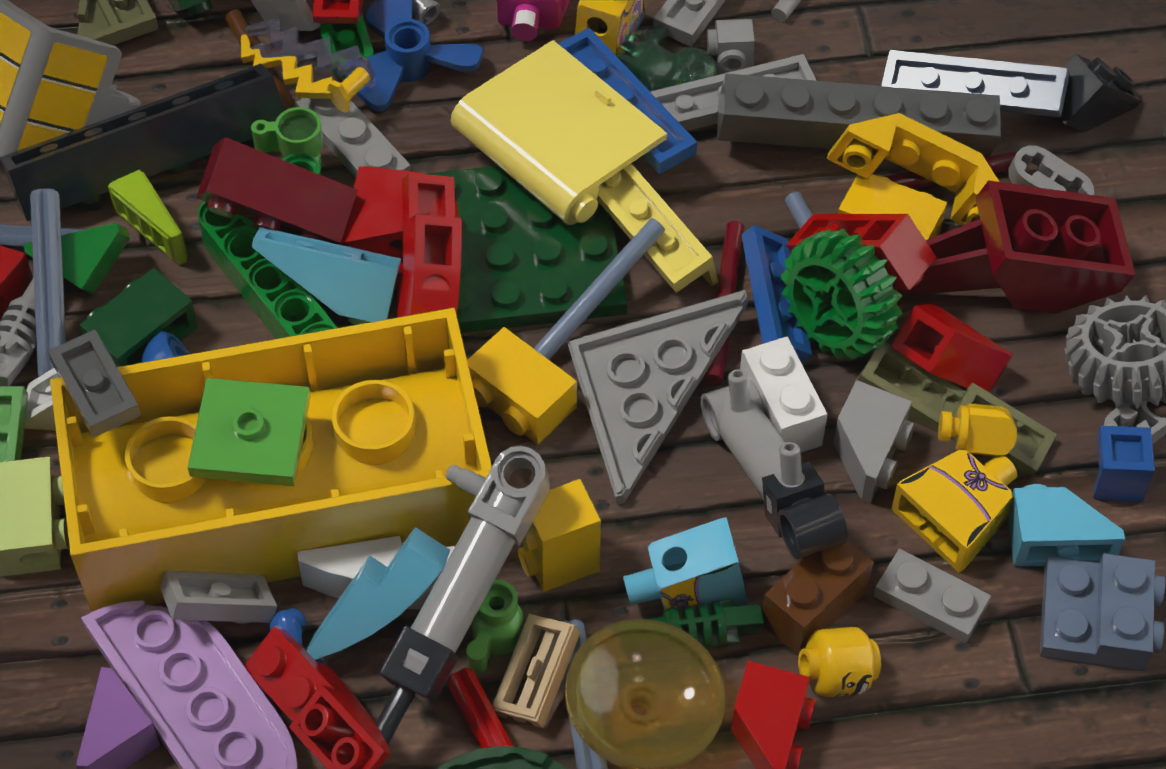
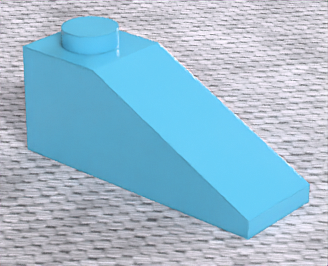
[252,227,401,325]

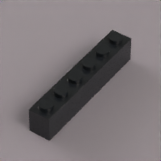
[0,64,284,221]

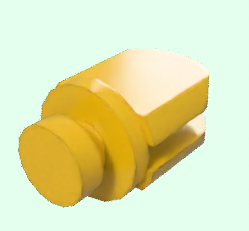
[938,403,1017,456]

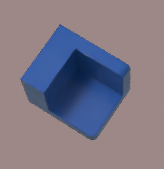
[1093,425,1155,502]

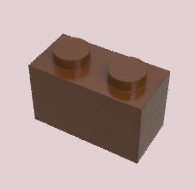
[762,540,873,656]

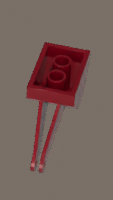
[896,180,1136,314]

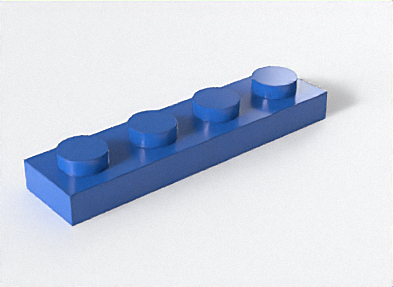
[558,28,697,175]

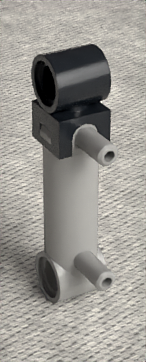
[701,369,848,560]

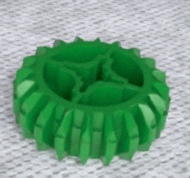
[780,229,903,360]

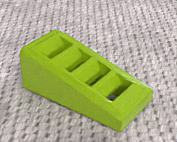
[108,169,188,266]

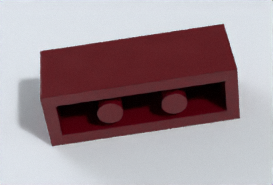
[196,137,358,244]

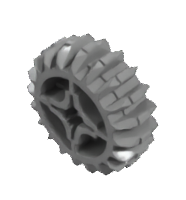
[1064,295,1166,409]

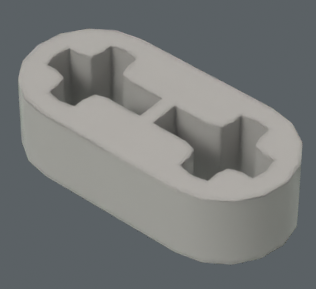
[1008,145,1094,195]

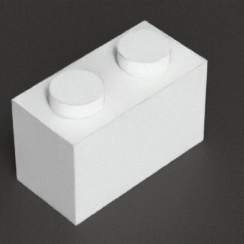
[740,336,828,452]

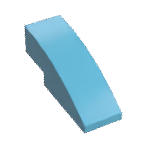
[306,527,450,660]

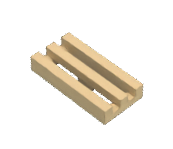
[492,614,581,728]

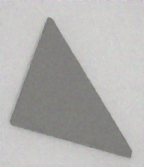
[567,290,748,505]

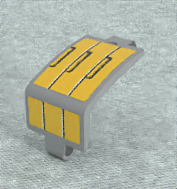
[0,0,142,157]

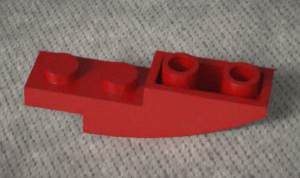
[397,173,462,318]
[244,626,391,769]

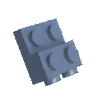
[1040,553,1165,671]

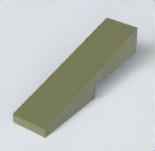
[849,342,1057,476]

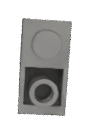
[833,380,915,504]

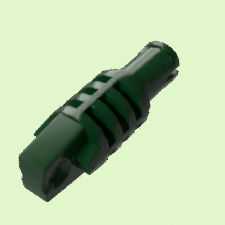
[617,599,764,655]

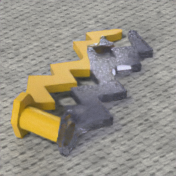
[241,17,376,113]

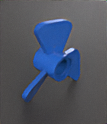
[345,0,483,111]

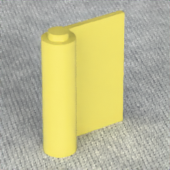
[450,40,667,225]

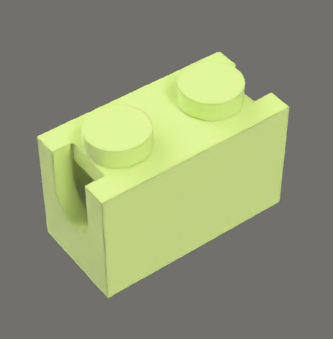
[0,457,69,577]

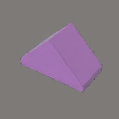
[76,667,160,769]

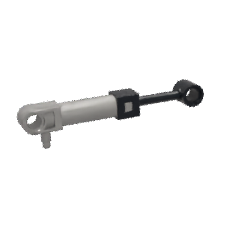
[375,446,550,745]

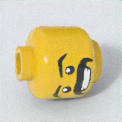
[798,627,881,697]

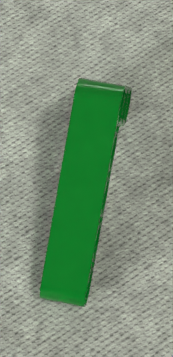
[197,154,338,339]

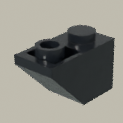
[1059,54,1142,132]

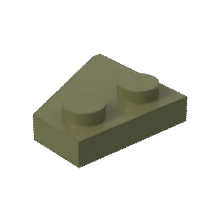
[77,0,158,45]

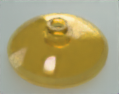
[565,619,726,769]

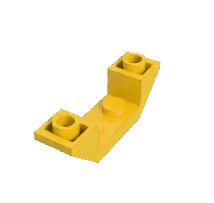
[827,113,1000,225]

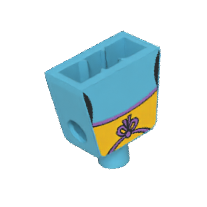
[623,517,749,611]

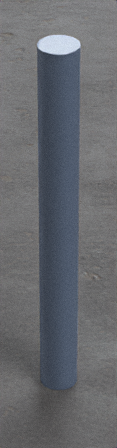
[533,218,665,360]

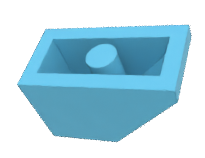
[1007,484,1125,567]

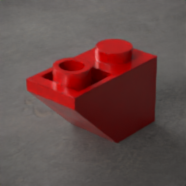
[891,303,1014,393]
[731,661,816,769]

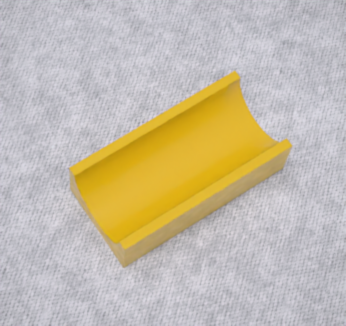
[50,308,492,612]

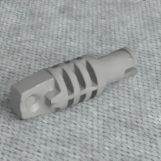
[0,273,64,386]

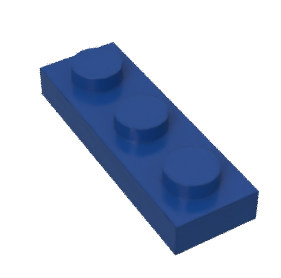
[741,225,812,363]

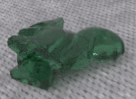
[617,25,718,92]

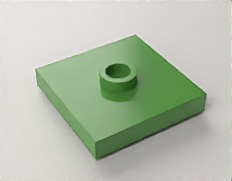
[187,378,311,486]

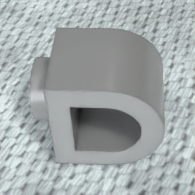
[707,19,755,74]

